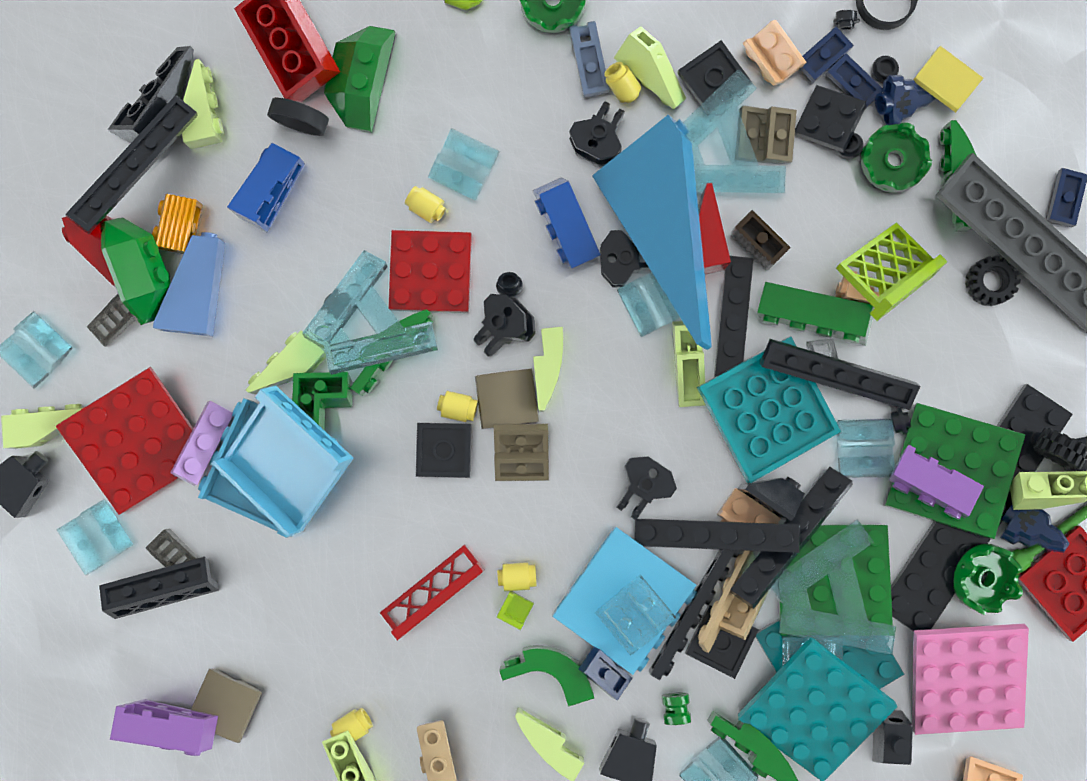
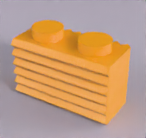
[152,194,203,254]

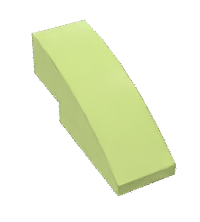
[672,321,706,407]
[533,327,563,412]
[515,707,584,781]

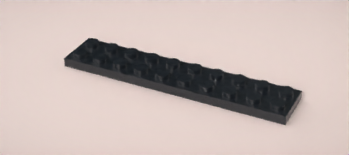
[891,384,1073,632]

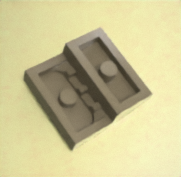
[735,105,797,163]
[475,369,539,429]
[494,424,549,481]
[191,669,262,743]

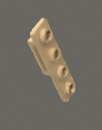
[698,551,768,653]
[417,720,457,781]

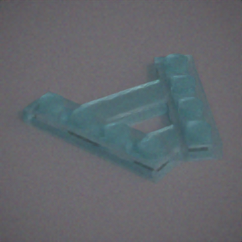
[683,69,786,193]
[302,250,438,375]
[771,519,896,655]

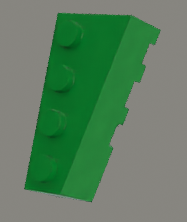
[757,282,874,346]

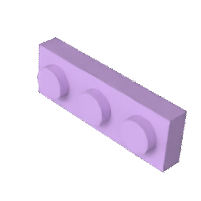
[170,401,233,486]

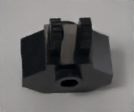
[569,101,625,167]
[600,230,650,288]
[473,294,536,357]
[616,456,677,520]

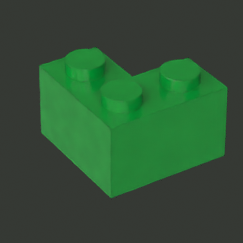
[292,372,353,431]

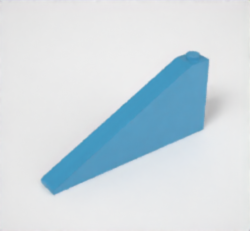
[592,115,712,350]

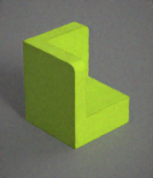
[497,591,534,630]

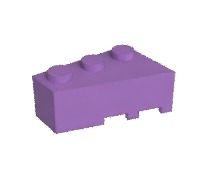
[889,444,984,519]
[110,699,218,756]

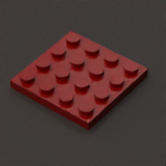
[56,366,193,515]

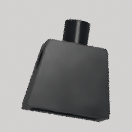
[0,451,48,518]
[872,710,913,765]
[599,718,657,781]

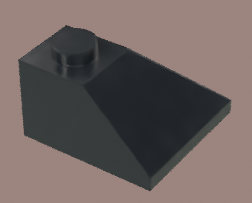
[738,476,805,521]

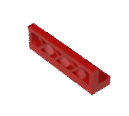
[380,545,485,640]

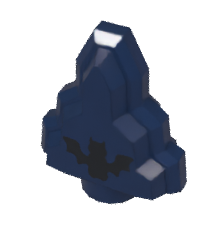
[875,75,936,125]
[1000,505,1070,553]

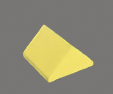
[913,46,983,113]

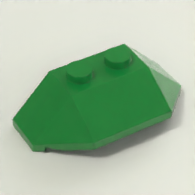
[324,26,395,133]
[101,217,171,325]

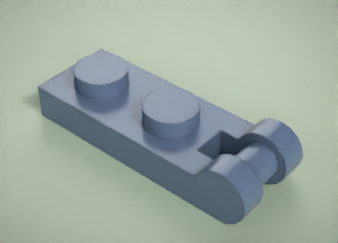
[569,21,610,98]

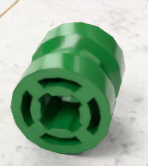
[662,692,691,725]

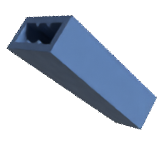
[153,232,225,337]

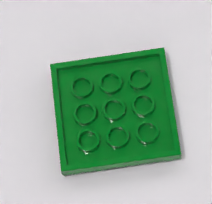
[885,403,1025,540]
[778,525,893,636]

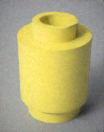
[604,62,641,103]
[405,186,446,223]
[437,391,478,422]
[497,562,537,591]
[330,708,373,742]

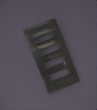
[87,294,137,347]
[145,529,198,567]

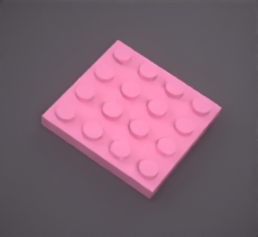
[912,624,1029,735]

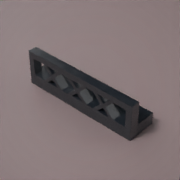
[99,556,219,619]

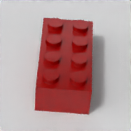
[234,0,340,102]

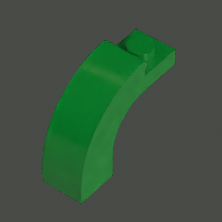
[499,645,594,707]

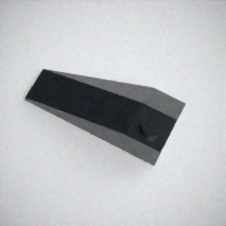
[107,46,194,143]

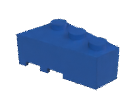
[227,143,305,232]
[532,177,601,269]

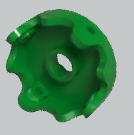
[520,0,586,33]
[861,122,932,193]
[954,544,1023,615]

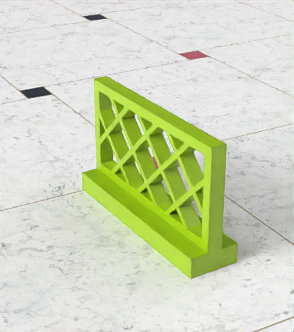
[836,222,948,321]

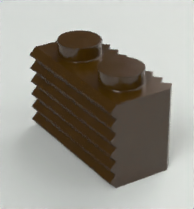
[731,210,791,269]

